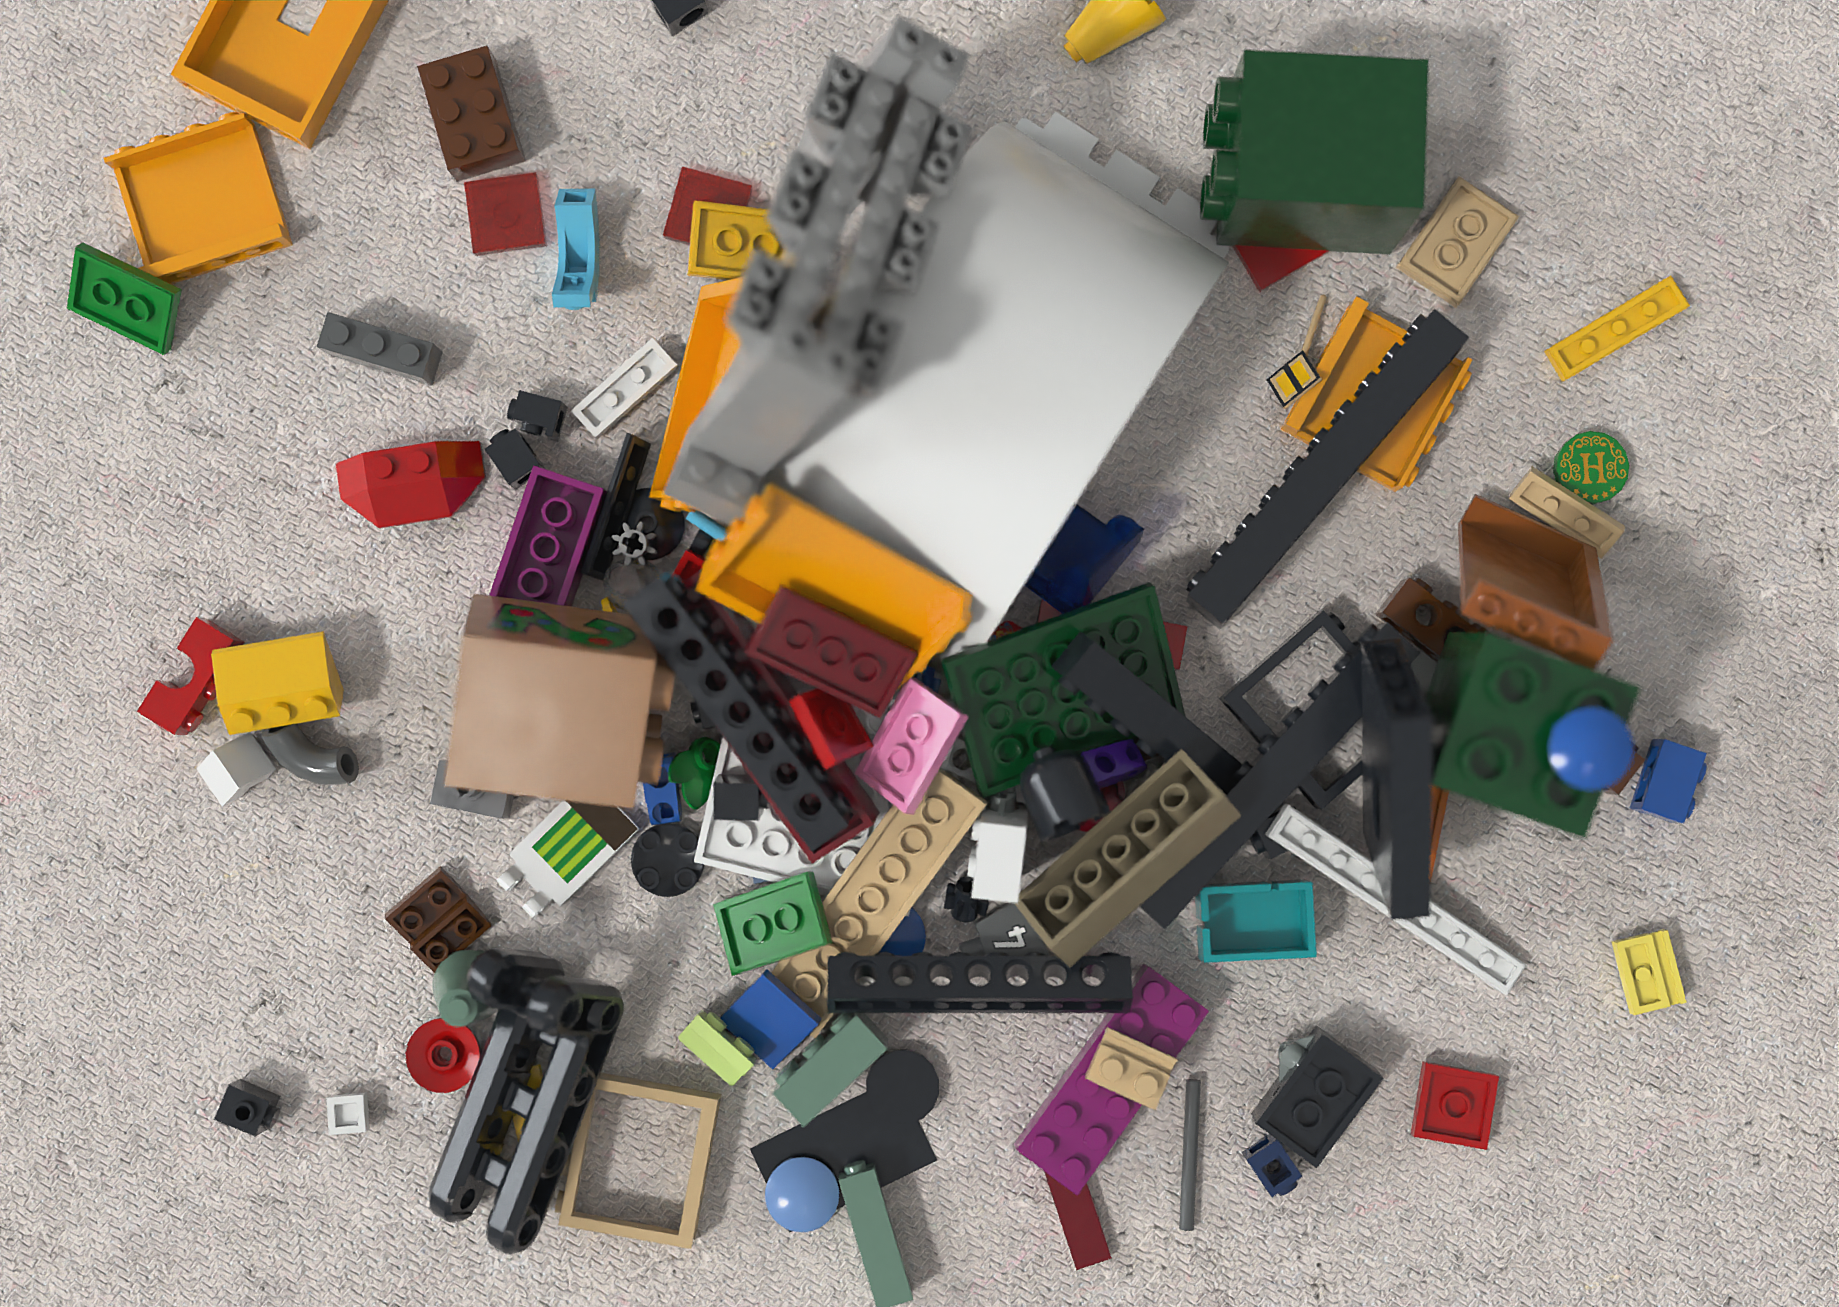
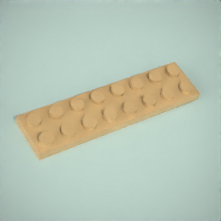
[771,768,987,1038]

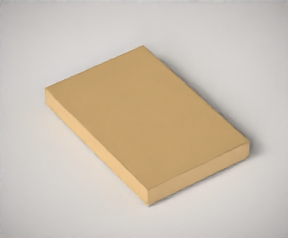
[1396,176,1519,308]

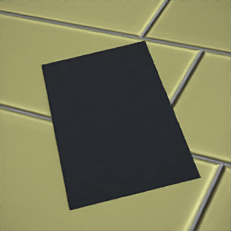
[750,1092,937,1233]

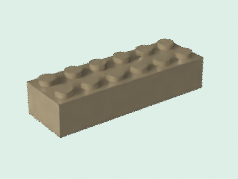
[1014,749,1242,967]

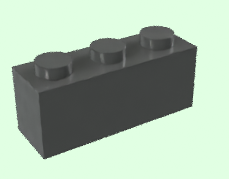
[317,312,443,386]

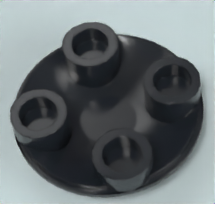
[631,823,704,897]

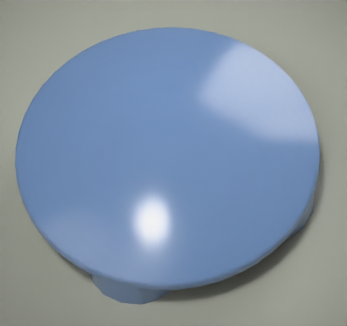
[765,1157,839,1232]

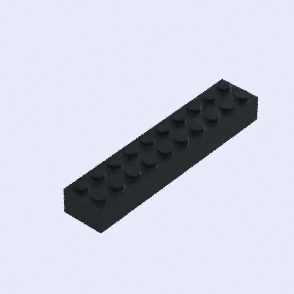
[1186,309,1469,630]

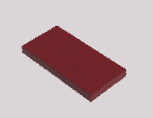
[744,583,918,719]

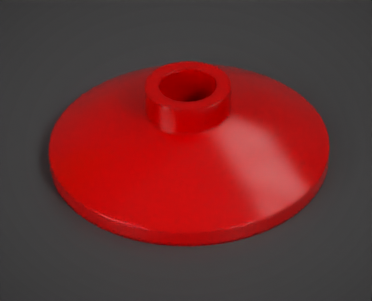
[406,1018,481,1093]

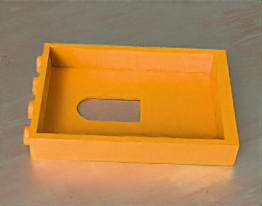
[171,0,389,149]
[649,277,743,513]

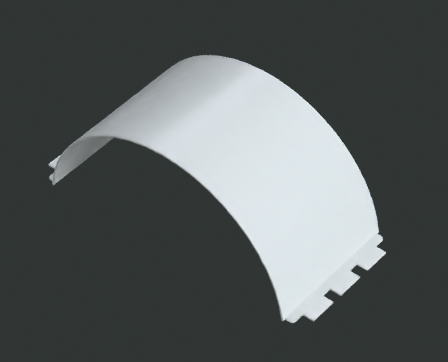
[756,111,1229,694]

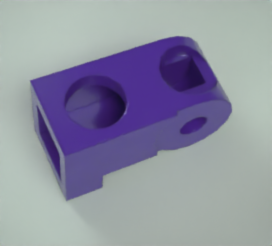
[1081,739,1147,789]

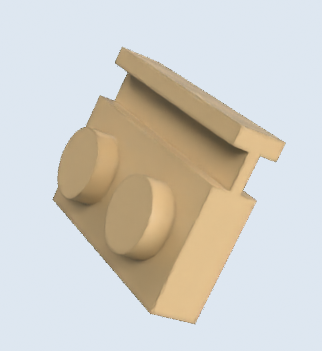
[1085,1027,1177,1110]

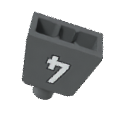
[959,902,1049,956]

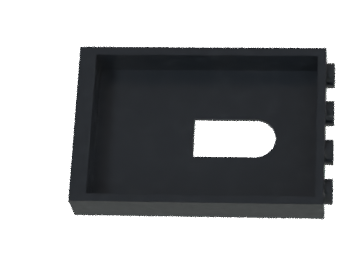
[1362,638,1433,920]

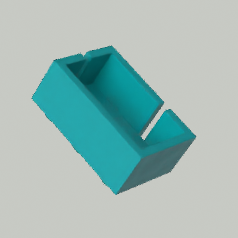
[1195,879,1317,963]

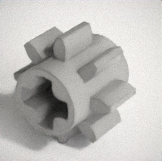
[611,522,657,566]

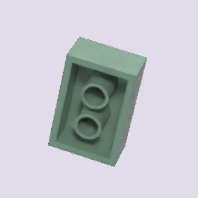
[773,1013,888,1127]

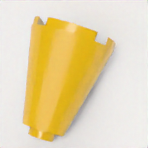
[1063,0,1166,64]

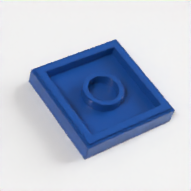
[720,969,822,1069]

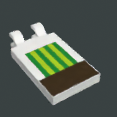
[496,800,641,918]

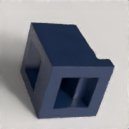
[1241,1134,1303,1197]

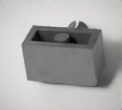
[430,760,514,819]

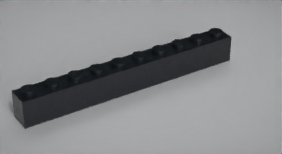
[1139,622,1420,929]

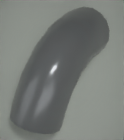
[261,723,359,785]

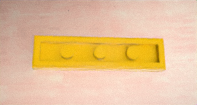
[1544,276,1690,382]

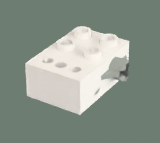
[968,792,1028,903]

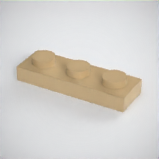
[1509,466,1625,559]

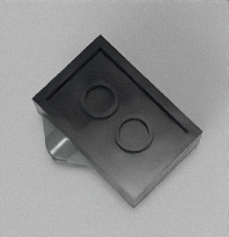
[1251,1025,1384,1168]

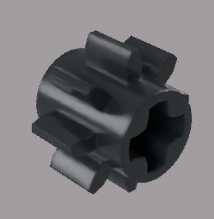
[944,876,989,923]

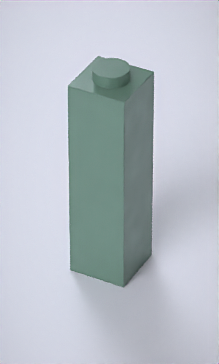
[838,1160,913,1307]

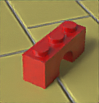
[137,617,245,735]

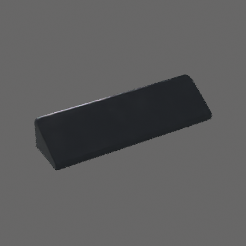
[580,433,651,582]

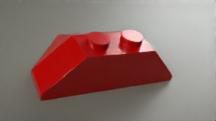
[336,441,486,529]

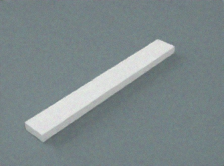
[1265,804,1527,995]

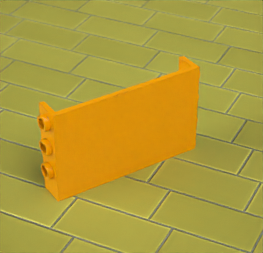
[696,484,972,690]

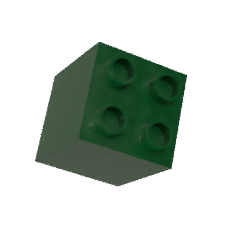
[1200,49,1429,255]
[1425,632,1641,839]

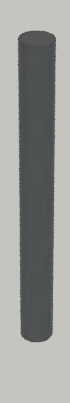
[1179,1079,1201,1231]

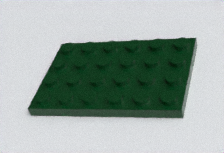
[941,582,1186,798]

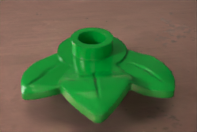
[668,737,721,810]

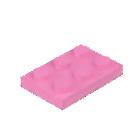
[854,677,968,815]

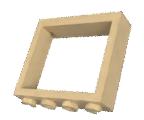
[555,1072,722,1249]

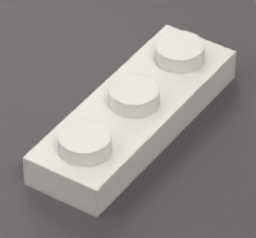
[571,338,678,440]

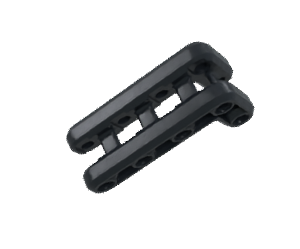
[428,947,624,1255]

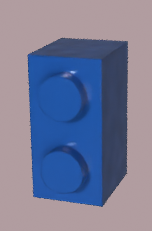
[1629,739,1707,824]

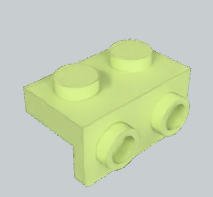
[678,1009,757,1086]

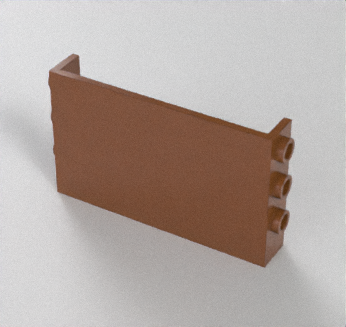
[1458,494,1613,670]

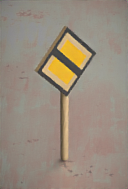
[1266,295,1326,409]

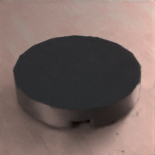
[866,1049,939,1124]

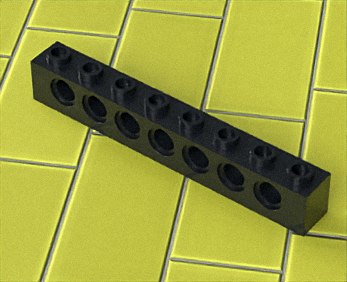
[623,571,854,851]
[827,952,1133,1013]

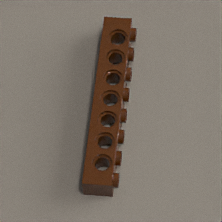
[1375,577,1646,795]

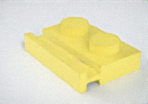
[1611,929,1687,1015]

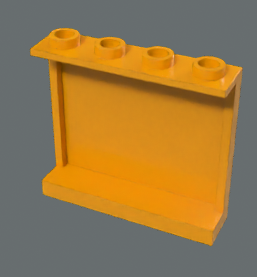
[104,112,293,284]
[1281,296,1473,492]

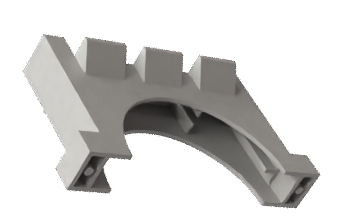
[663,15,973,525]

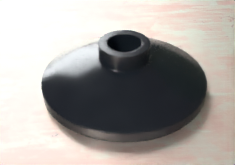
[618,488,685,561]

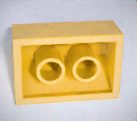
[212,631,344,735]

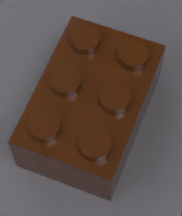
[417,45,526,182]

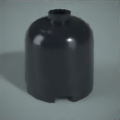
[1019,746,1111,842]

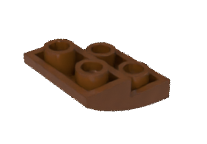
[385,866,492,973]

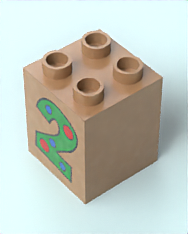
[444,594,675,808]

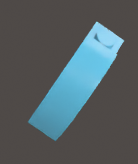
[552,189,600,310]

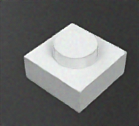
[326,1092,370,1135]

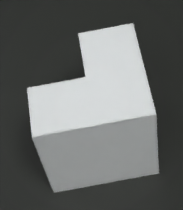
[197,732,276,807]

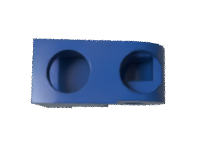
[643,752,682,825]

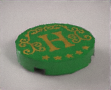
[1553,431,1629,505]

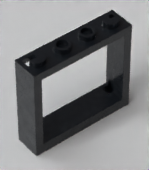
[1219,610,1362,810]

